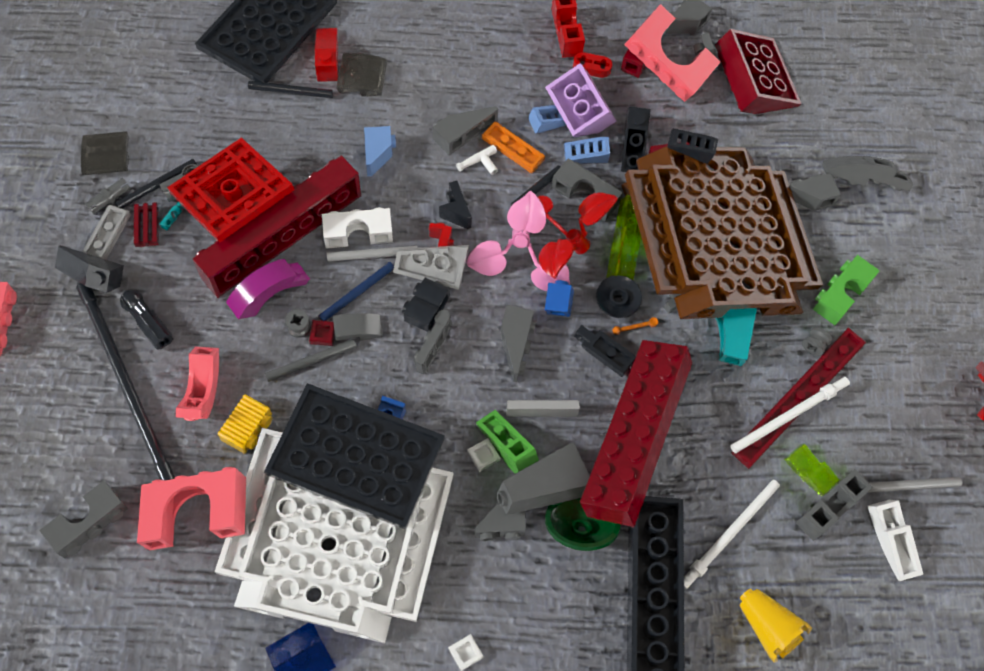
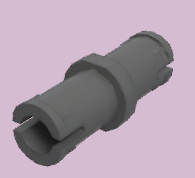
[85,178,131,215]

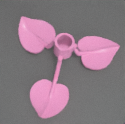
[466,191,570,291]

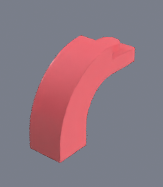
[176,346,219,421]

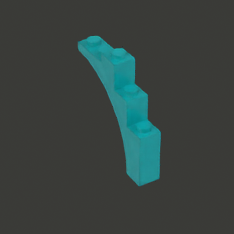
[716,308,757,366]

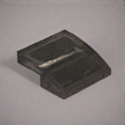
[336,53,387,97]
[81,131,129,175]

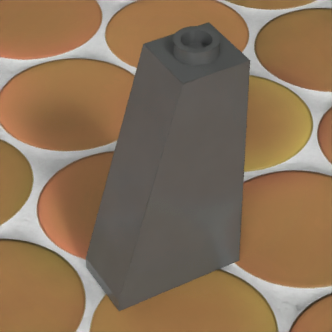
[497,443,590,515]

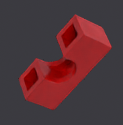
[551,0,585,58]

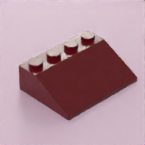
[715,29,801,114]

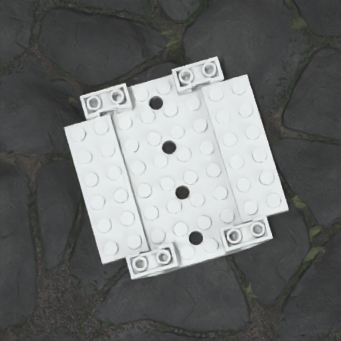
[215,428,454,643]

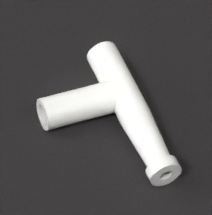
[456,145,498,175]

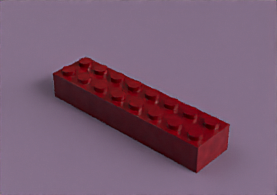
[192,155,362,298]
[580,340,692,527]

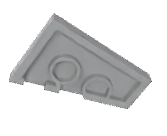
[393,245,469,290]

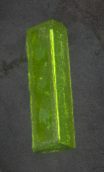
[606,195,641,280]

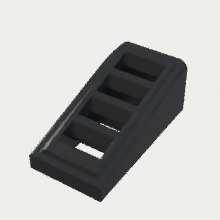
[667,128,718,164]

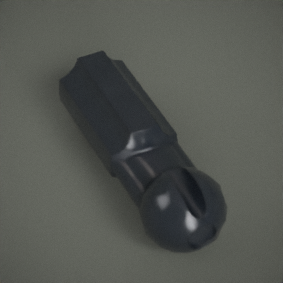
[120,289,174,350]

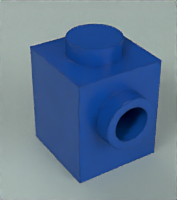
[545,280,574,317]

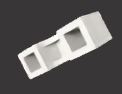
[322,207,393,248]

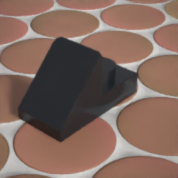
[439,180,472,229]

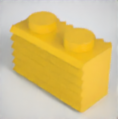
[217,394,273,454]

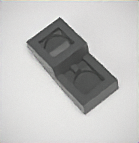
[332,313,383,341]

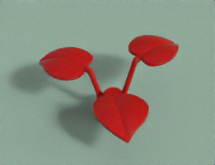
[538,192,618,279]

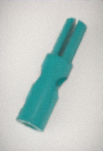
[159,202,184,230]

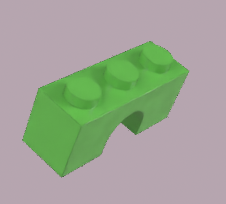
[813,254,880,326]

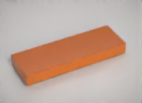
[482,121,545,174]

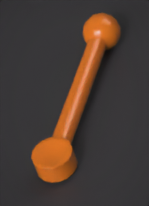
[612,317,658,335]

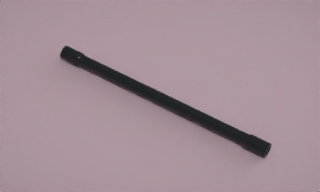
[76,283,175,481]

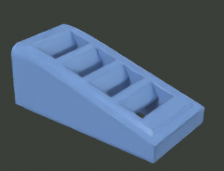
[529,105,566,133]
[564,137,610,163]

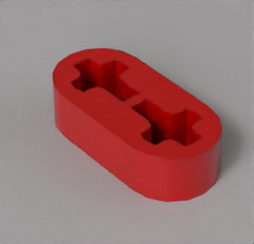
[573,52,613,78]

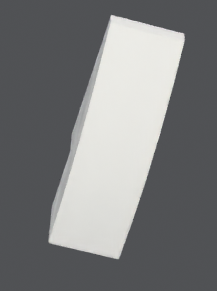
[867,499,923,581]

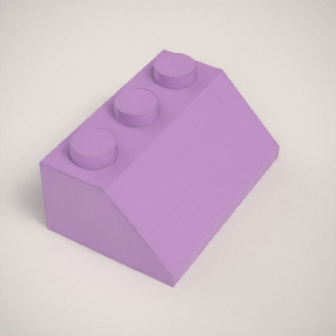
[545,63,616,137]

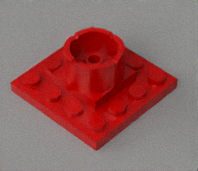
[167,137,295,243]

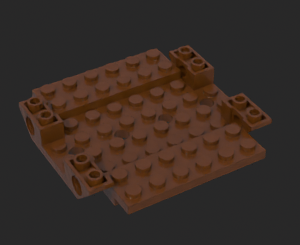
[625,146,823,319]

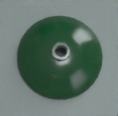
[545,498,621,551]

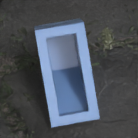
[364,126,396,176]

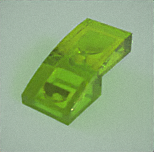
[784,443,840,496]

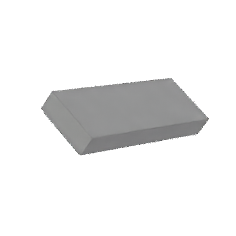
[82,204,131,260]
[506,400,580,417]

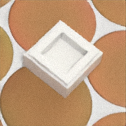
[467,438,501,472]
[448,634,484,671]

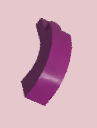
[226,259,310,320]

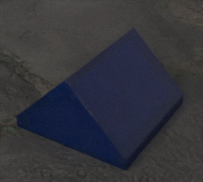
[265,622,336,671]

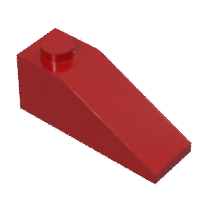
[315,28,339,82]

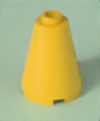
[739,588,812,663]

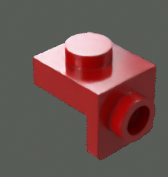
[429,223,454,247]

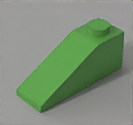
[476,410,539,474]

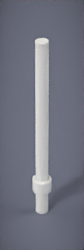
[731,377,850,453]
[684,480,780,590]

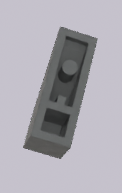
[432,106,499,155]

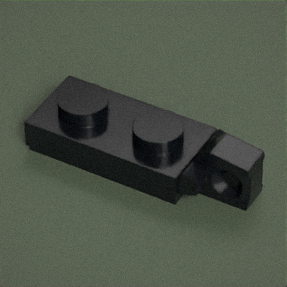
[574,325,636,377]

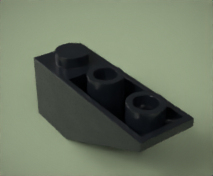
[621,107,651,172]

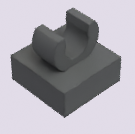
[693,32,717,58]

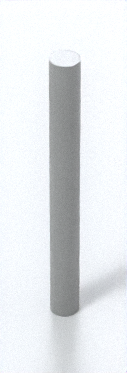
[327,246,417,262]
[868,477,962,493]

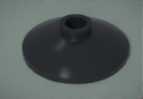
[596,275,642,318]

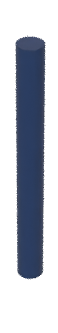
[318,261,394,321]

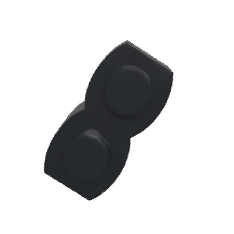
[402,278,450,332]

